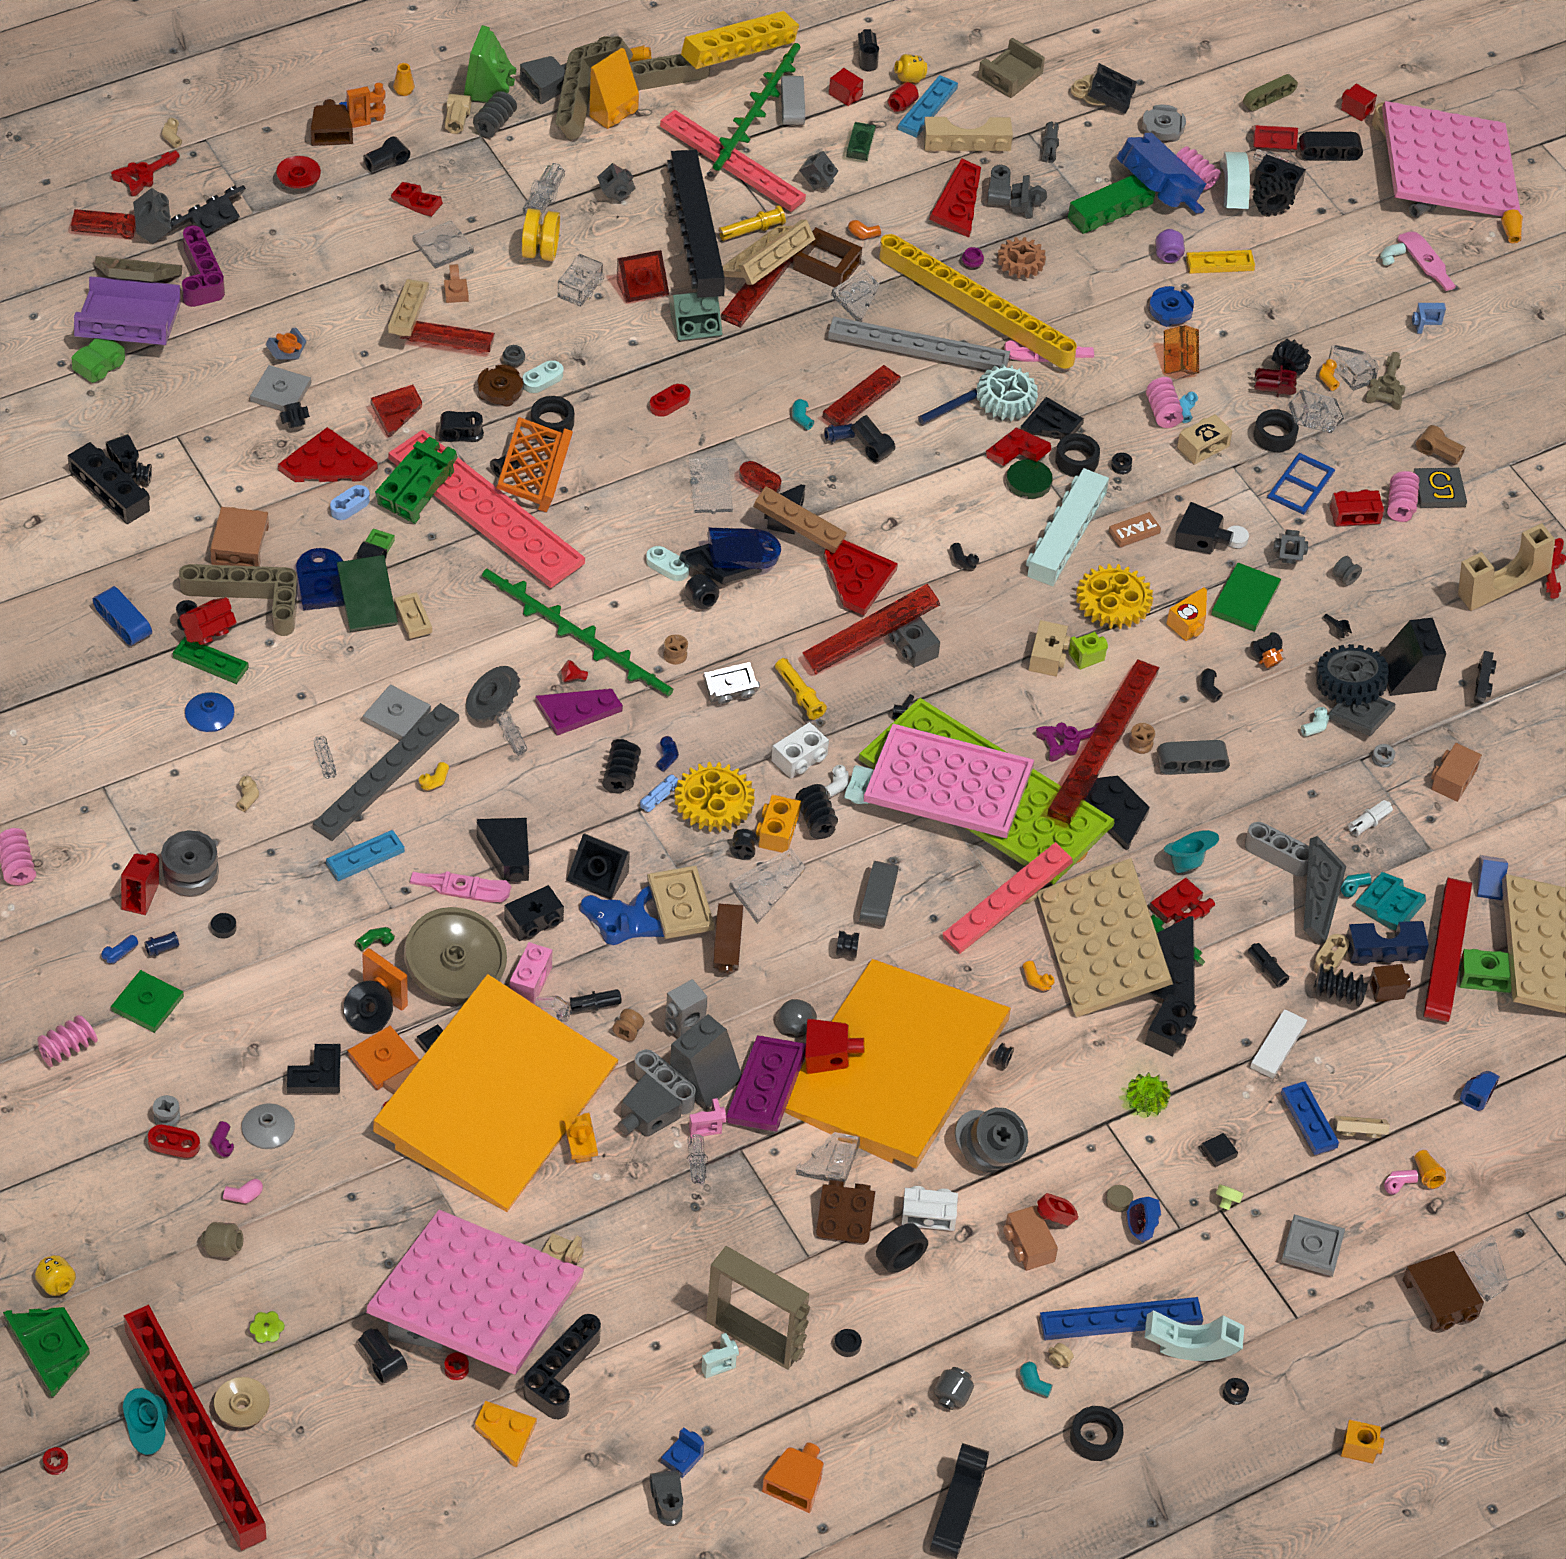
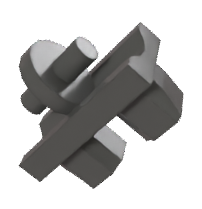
[1011,175,1047,219]

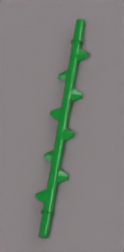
[713,43,801,171]
[482,568,674,697]

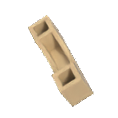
[923,117,1013,151]

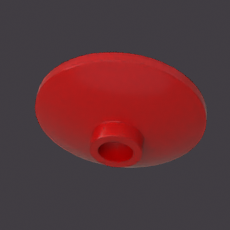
[276,156,321,188]

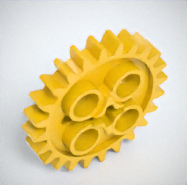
[1076,564,1154,629]
[674,762,755,832]

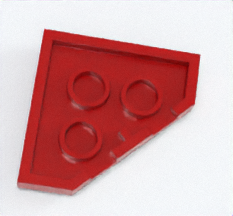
[278,427,378,482]
[824,540,898,616]

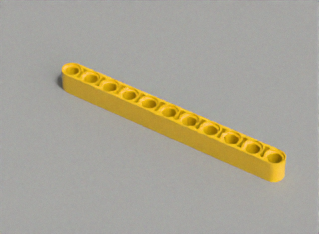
[879,234,1077,369]

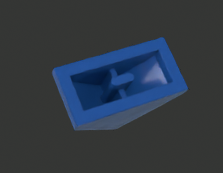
[1477,855,1508,901]

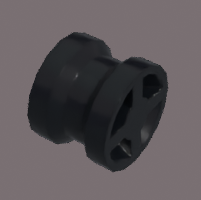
[730,829,758,860]
[836,930,860,958]

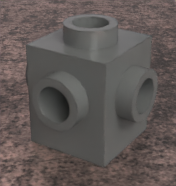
[799,151,838,190]
[597,163,636,202]
[1273,529,1308,564]

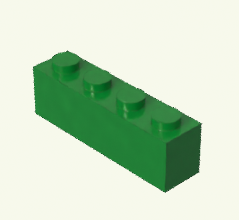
[1068,175,1156,234]

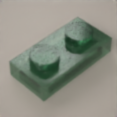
[846,122,876,161]

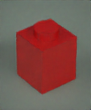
[829,68,864,106]
[1341,83,1377,121]

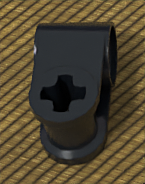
[439,411,484,442]
[105,434,139,478]

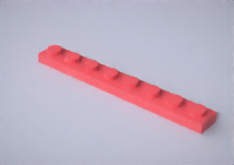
[660,110,806,212]

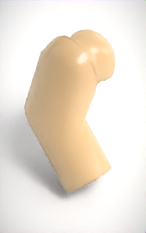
[237,775,259,812]

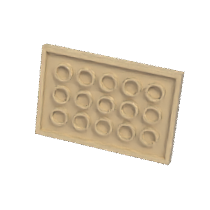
[1038,858,1173,1018]
[1502,874,1566,1013]

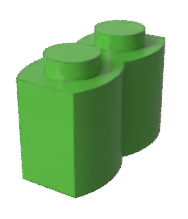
[71,338,125,383]

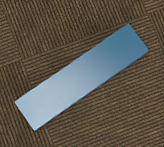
[898,75,958,138]

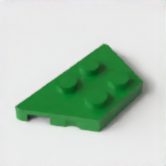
[3,1307,90,1398]

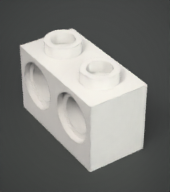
[771,722,829,779]

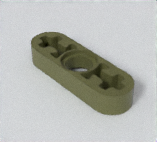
[1243,74,1298,111]

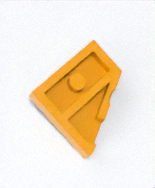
[475,1401,537,1467]

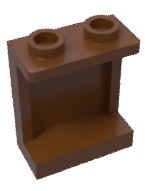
[1402,1251,1484,1332]

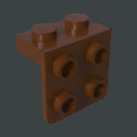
[816,1180,876,1244]

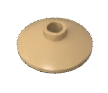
[214,1377,270,1427]

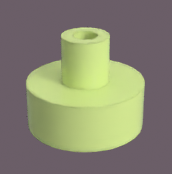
[1216,1184,1244,1210]

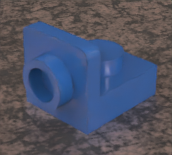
[661,1427,704,1479]

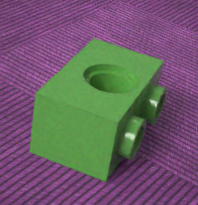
[1459,949,1512,993]

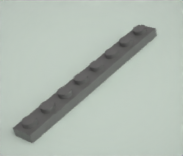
[313,703,459,841]

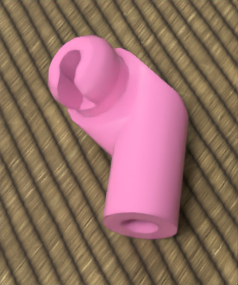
[1384,1170,1418,1194]

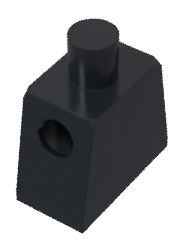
[1175,502,1234,554]

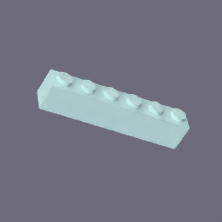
[1026,468,1109,586]

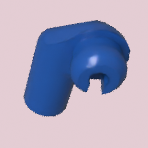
[101,935,138,964]

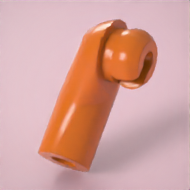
[848,220,881,239]

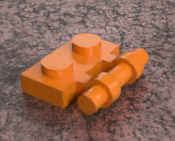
[346,83,386,128]

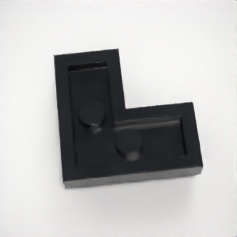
[287,1044,341,1093]

